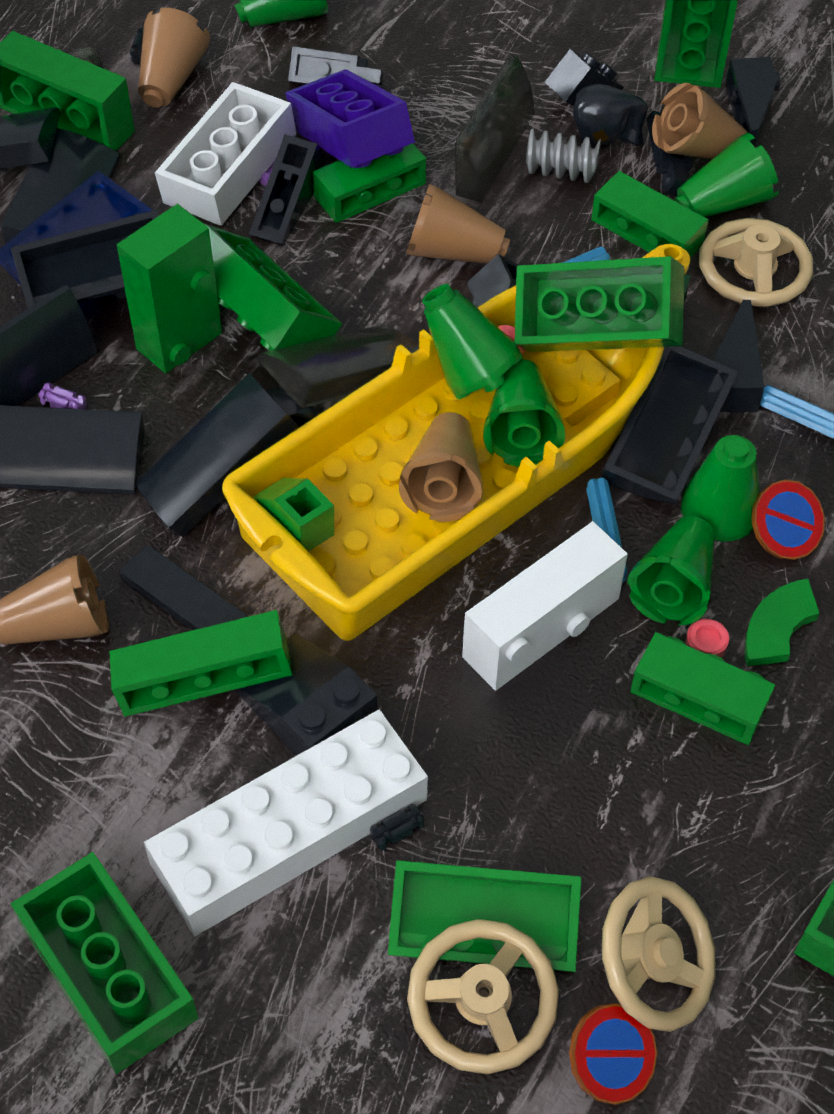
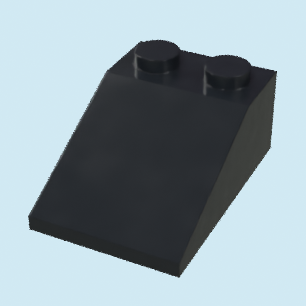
[235,633,377,756]

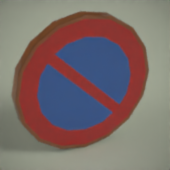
[751,479,825,560]
[569,1003,657,1105]

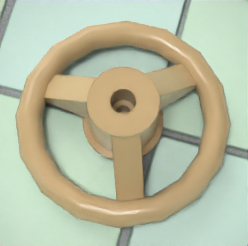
[699,218,813,307]
[602,876,716,1032]
[407,919,559,1074]

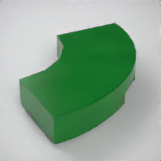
[744,579,819,667]

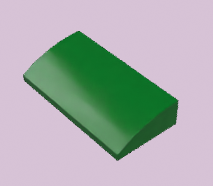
[388,860,581,972]

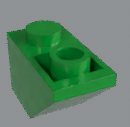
[252,478,334,552]

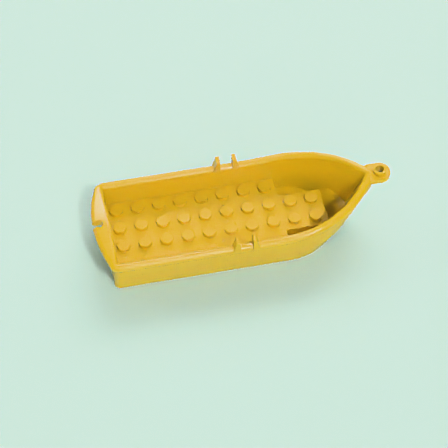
[222,244,690,641]

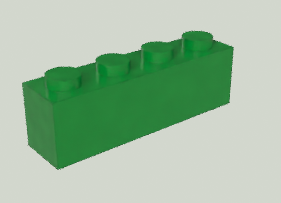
[109,610,292,717]

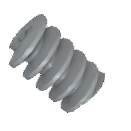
[526,129,601,183]

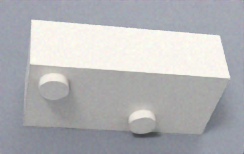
[155,82,296,226]
[462,521,628,691]

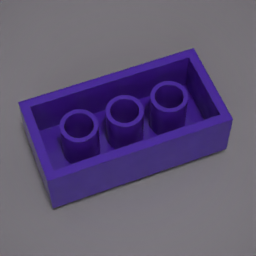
[285,69,415,168]

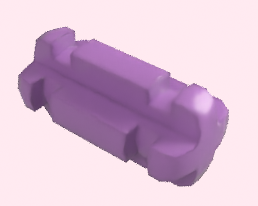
[39,383,87,410]

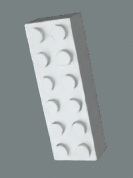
[144,709,428,937]

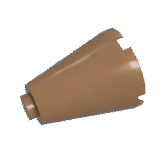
[138,8,210,108]
[652,83,748,159]
[406,184,510,264]
[399,412,483,522]
[0,555,109,645]

